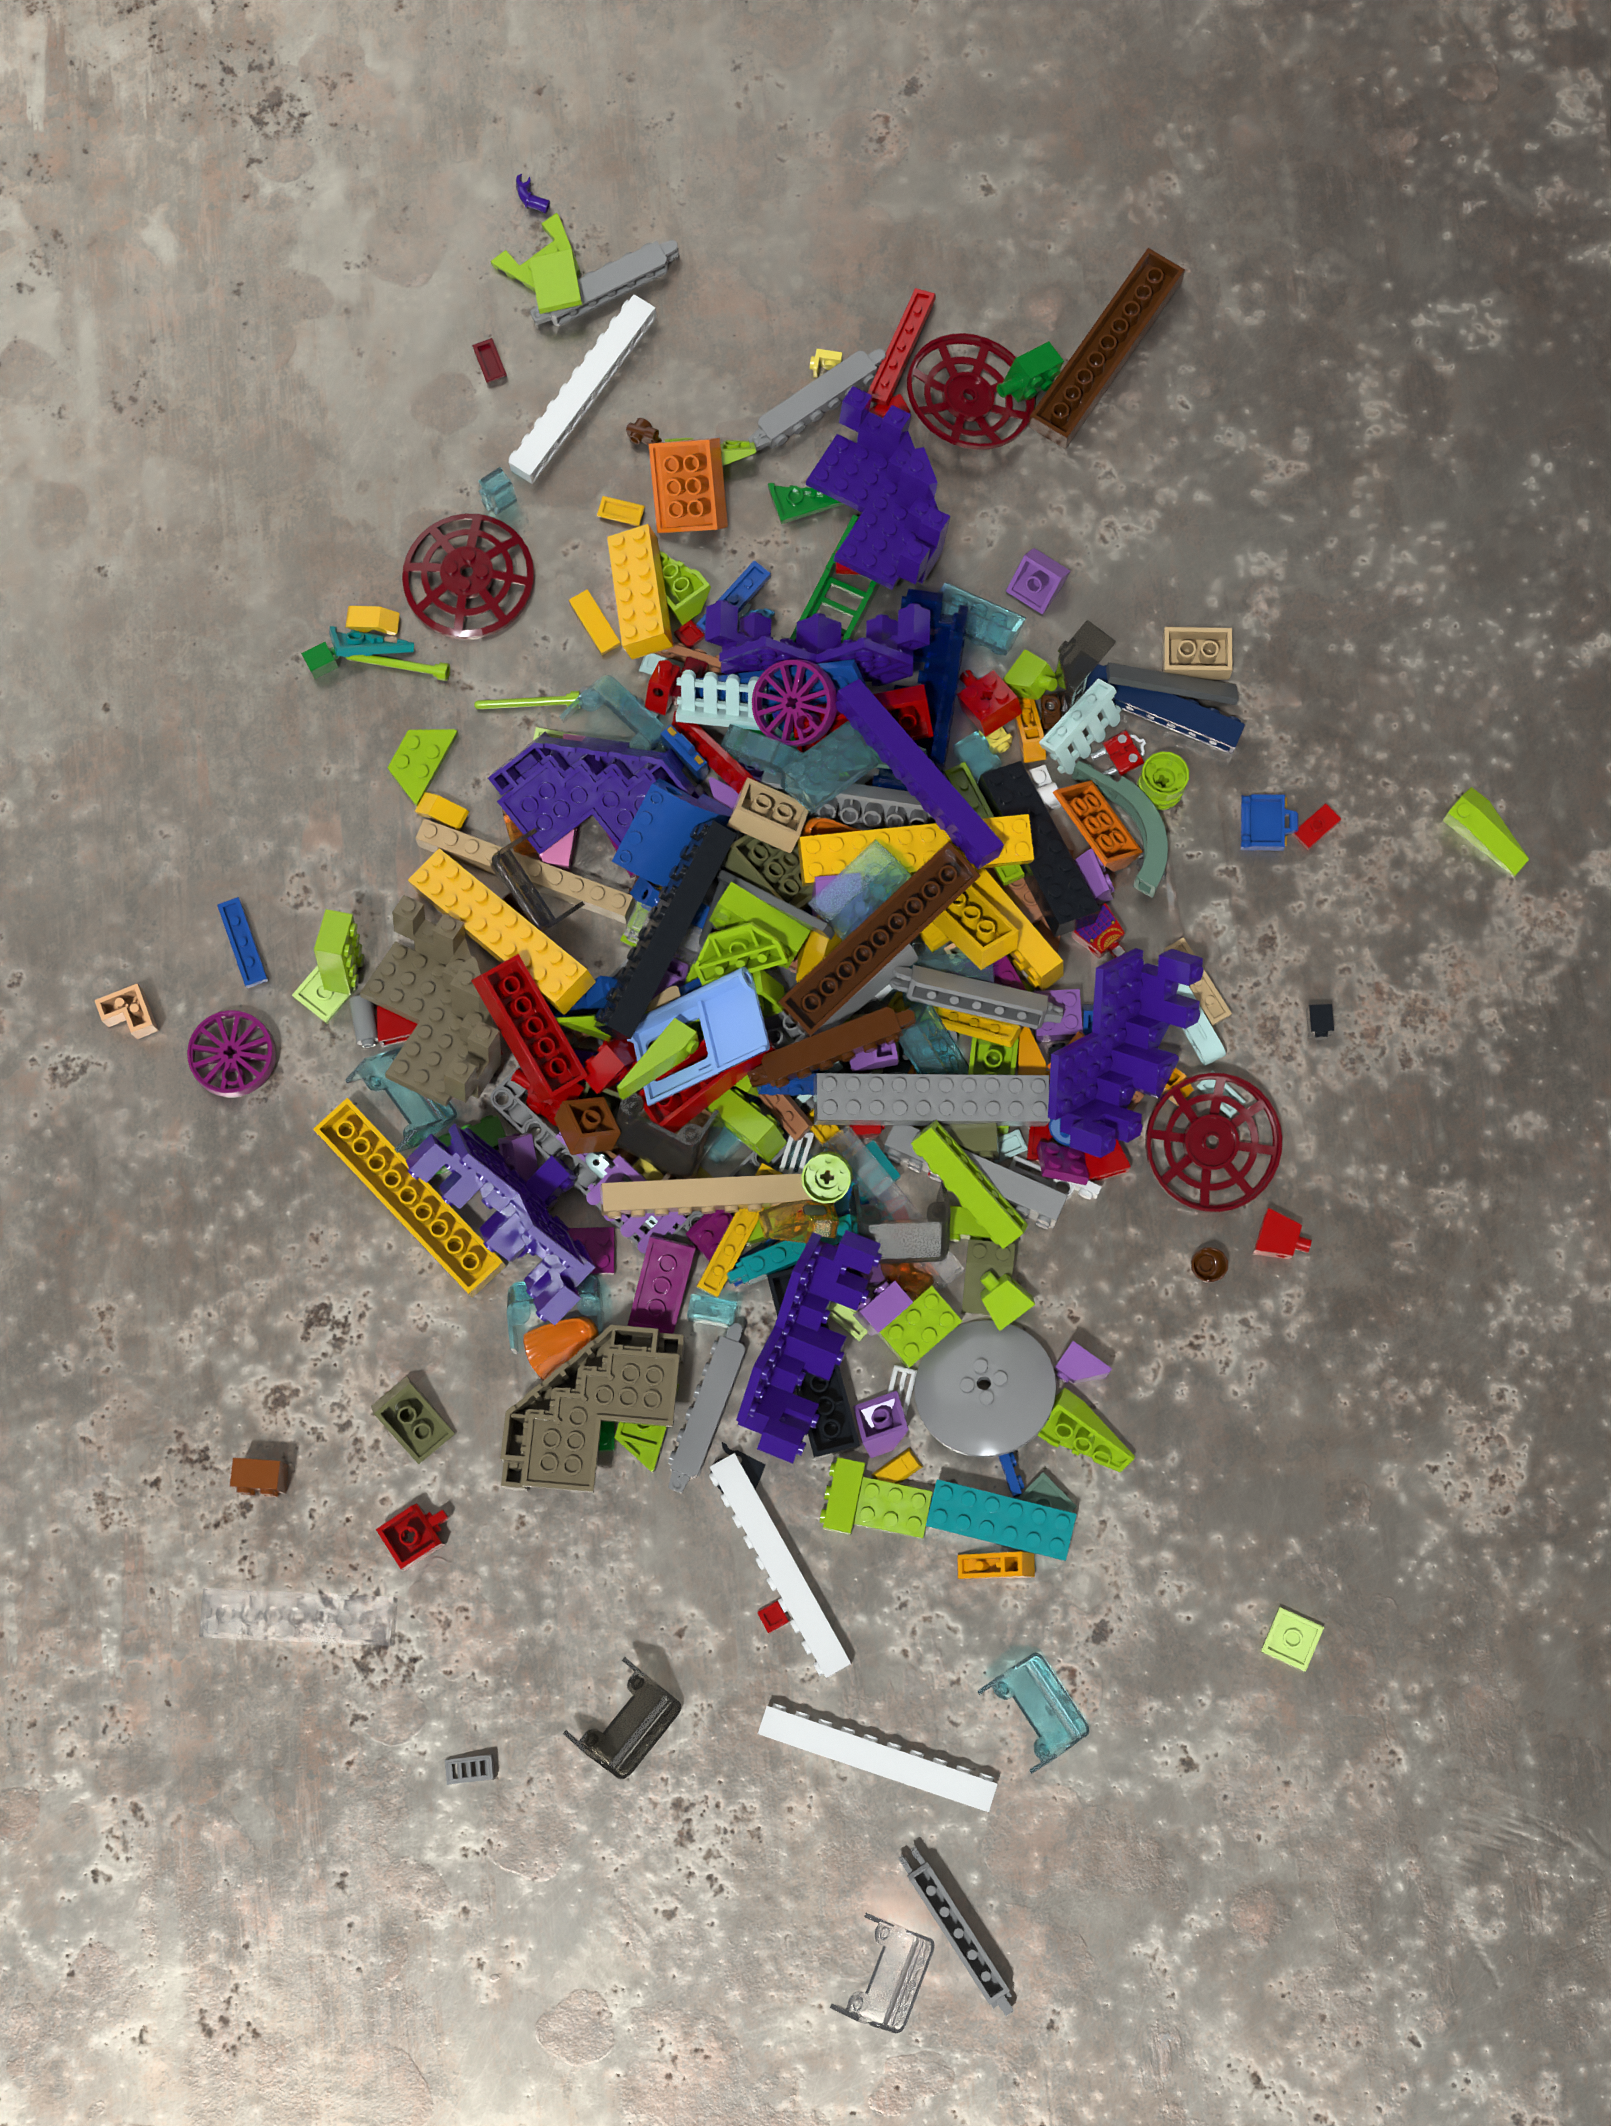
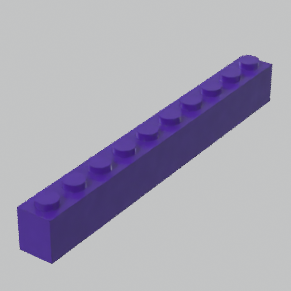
[836,679,1004,869]

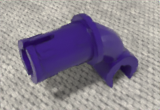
[516,174,550,214]

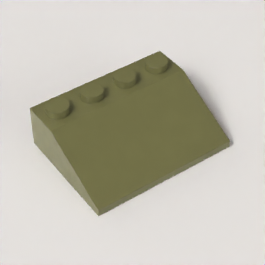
[722,834,813,911]

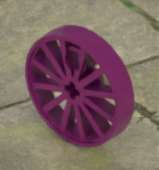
[752,659,837,747]
[187,1010,276,1098]

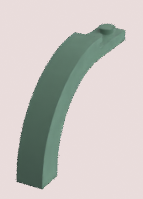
[1072,761,1168,898]

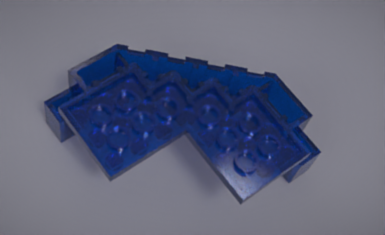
[872,588,969,791]

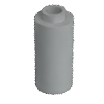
[349,995,378,1048]

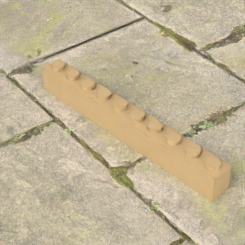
[415,818,635,924]
[600,1172,835,1219]

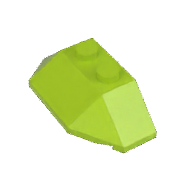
[694,922,789,986]

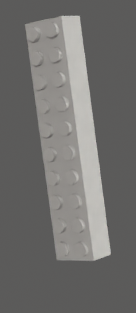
[813,1073,1050,1126]

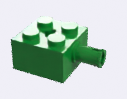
[996,341,1064,403]

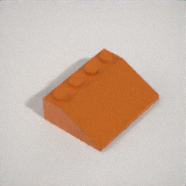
[649,438,728,533]
[1053,780,1143,872]

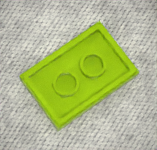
[529,249,582,314]

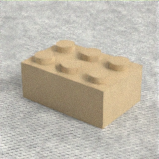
[1162,627,1232,680]
[727,777,811,854]

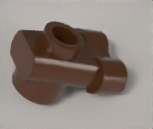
[626,418,662,447]
[1040,694,1063,730]

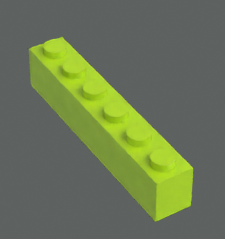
[910,1120,1028,1249]

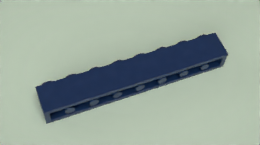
[1066,656,1245,755]

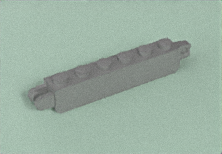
[530,240,679,326]
[748,348,886,452]
[889,965,1063,1029]
[668,1323,746,1493]
[898,1847,1014,2016]

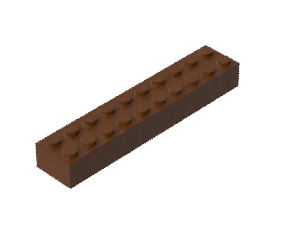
[1029,248,1185,449]
[776,842,980,1037]

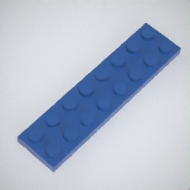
[696,659,867,708]

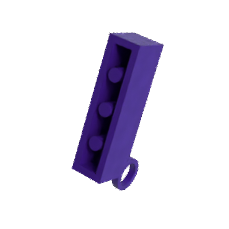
[517,1155,578,1258]

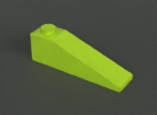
[659,550,711,626]
[1443,787,1529,877]
[617,1018,699,1100]
[1038,1387,1135,1472]

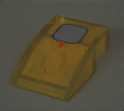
[758,1200,839,1243]

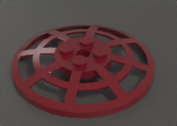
[907,333,1035,450]
[402,513,535,639]
[1145,1073,1282,1212]

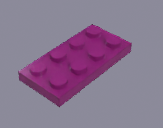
[627,1235,696,1334]

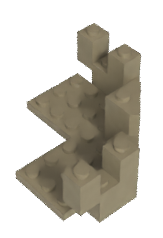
[360,895,501,1107]
[500,1325,686,1493]

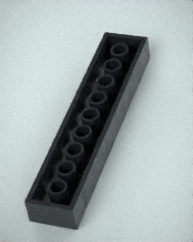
[594,820,737,1040]

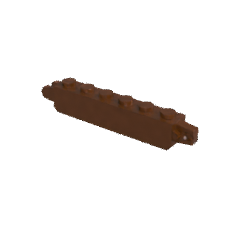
[747,1007,917,1088]

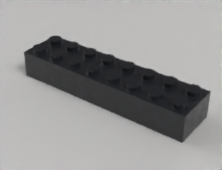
[977,761,1101,938]
[767,1268,860,1460]

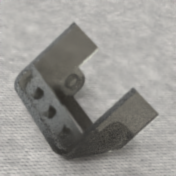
[1055,620,1116,716]
[490,828,585,932]
[615,1088,724,1179]
[849,1181,951,1264]
[563,1657,681,1779]

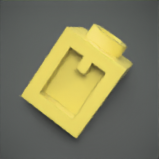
[810,349,843,378]
[978,727,1012,755]
[633,1156,664,1181]

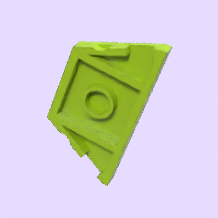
[387,729,458,806]
[614,1384,680,1472]

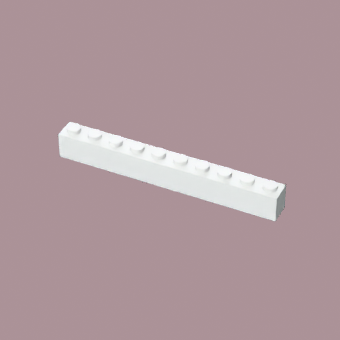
[509,295,657,484]
[708,1453,851,1679]
[758,1703,997,1812]

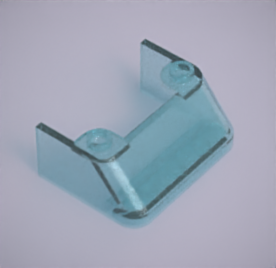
[559,675,666,751]
[345,1047,457,1153]
[507,1274,606,1354]
[977,1653,1089,1774]

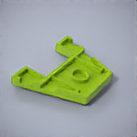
[491,212,581,292]

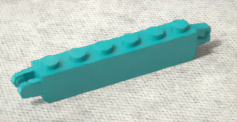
[727,1203,893,1285]

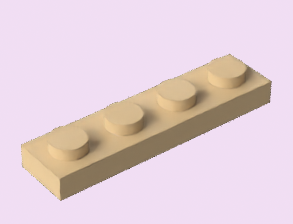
[1164,937,1232,1027]

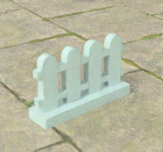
[676,670,768,730]
[1039,679,1121,775]

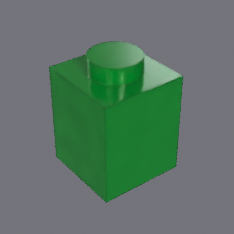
[301,642,339,679]

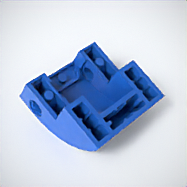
[612,778,735,887]

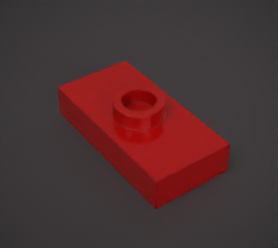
[1292,803,1341,851]

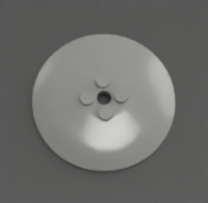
[915,1321,1056,1457]

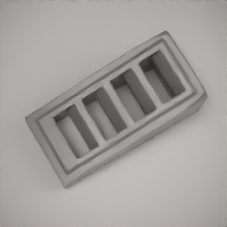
[445,1755,495,1785]

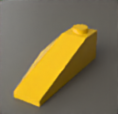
[796,924,850,983]

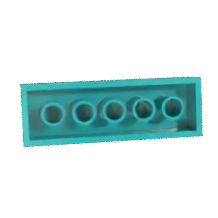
[926,1479,1077,1561]

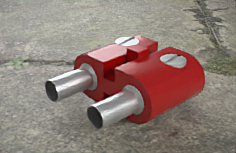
[1090,730,1146,777]

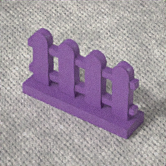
[586,1154,687,1253]

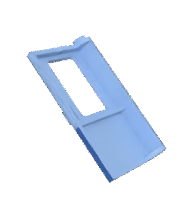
[626,967,770,1106]

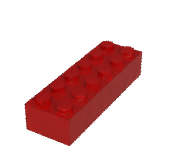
[793,684,933,759]
[471,954,588,1102]
[636,1038,776,1137]

